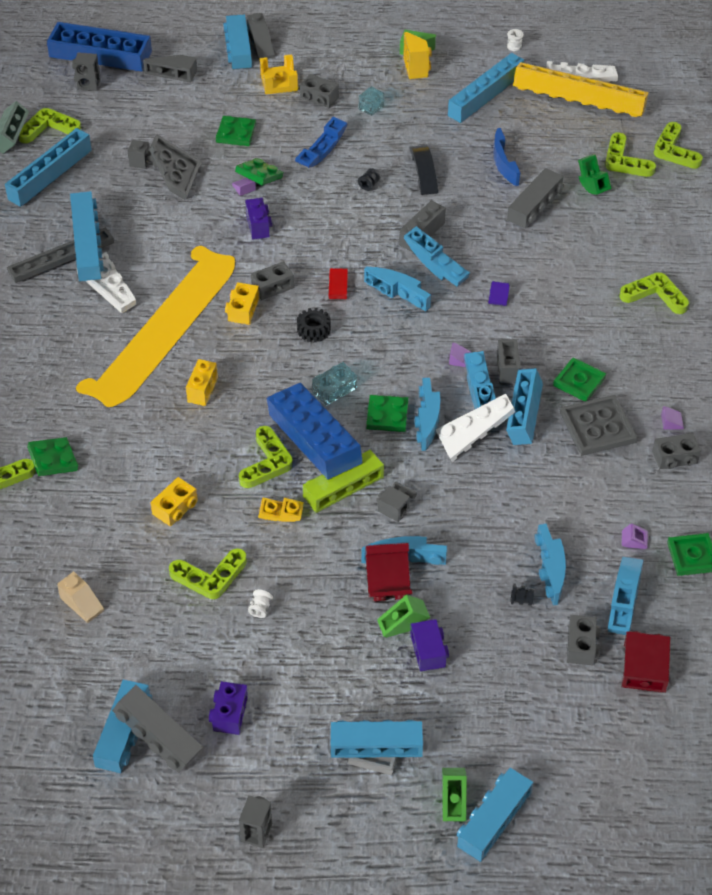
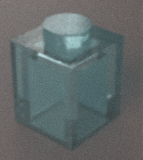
[358,86,384,116]

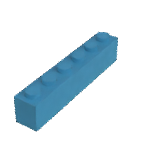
[448,53,524,123]
[5,128,92,207]
[70,191,104,282]

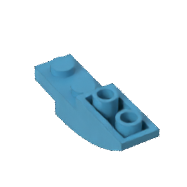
[404,226,470,287]
[364,267,431,311]
[464,351,496,409]
[415,378,440,451]
[535,524,566,606]
[361,536,447,565]
[608,557,644,635]

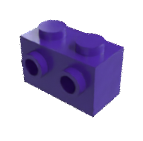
[245,197,272,240]
[410,619,449,672]
[209,681,248,735]

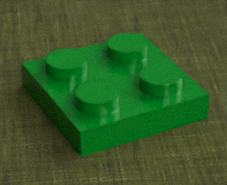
[216,116,256,146]
[235,158,284,186]
[553,358,606,402]
[366,395,409,432]
[27,437,78,476]
[667,533,712,576]

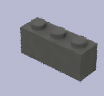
[399,200,446,253]

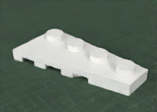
[546,61,618,83]
[77,252,137,313]
[436,394,515,462]

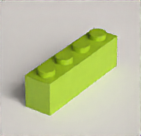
[303,449,384,513]

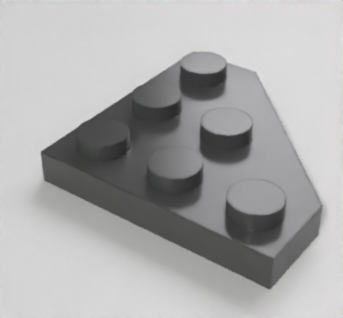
[149,134,201,200]

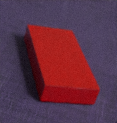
[329,268,348,299]

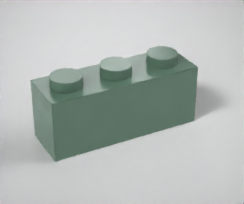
[0,101,29,154]

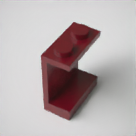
[365,543,412,602]
[621,631,671,693]

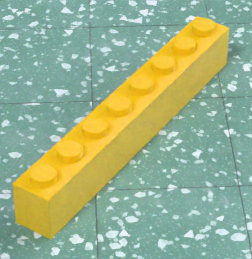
[513,62,649,117]

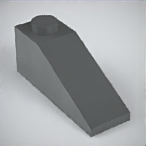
[247,13,275,60]
[143,55,197,83]

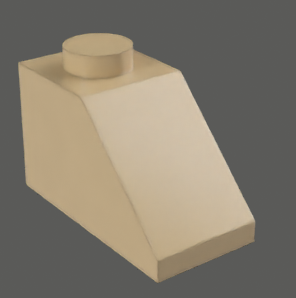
[57,571,104,623]

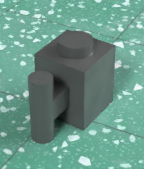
[128,140,157,169]
[376,481,417,522]

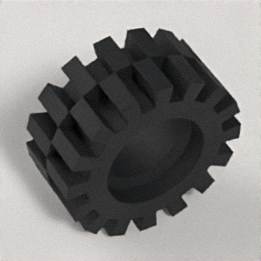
[297,308,331,343]

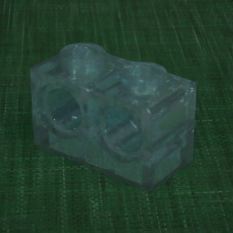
[312,362,357,406]

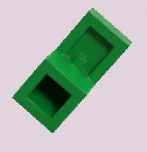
[578,154,612,195]

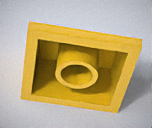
[403,32,432,79]

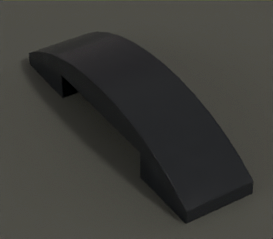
[410,145,438,195]

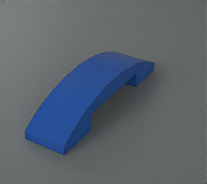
[295,117,347,168]
[493,128,520,186]

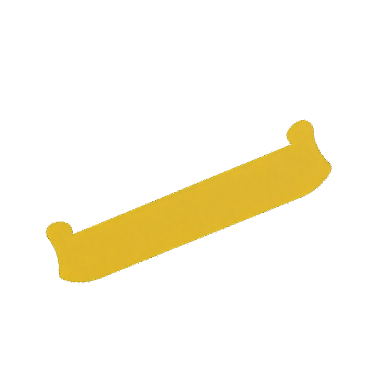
[76,246,235,407]

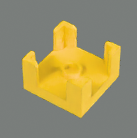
[260,54,298,95]

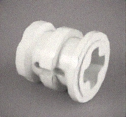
[507,29,524,51]
[248,589,273,618]

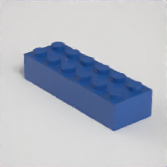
[47,22,152,72]
[266,382,363,480]

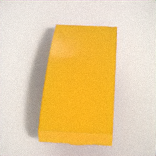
[258,497,304,522]

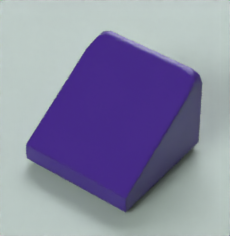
[488,281,510,306]

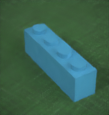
[223,14,252,69]
[506,368,543,445]
[93,679,152,773]
[331,720,423,758]
[456,768,533,862]

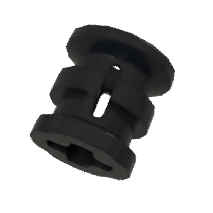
[358,168,381,191]
[510,583,534,606]

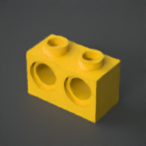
[225,282,259,325]
[186,359,218,406]
[150,477,198,527]

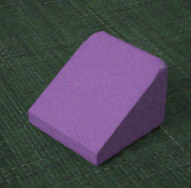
[232,178,256,196]
[449,342,471,367]
[661,406,684,430]
[622,523,648,549]

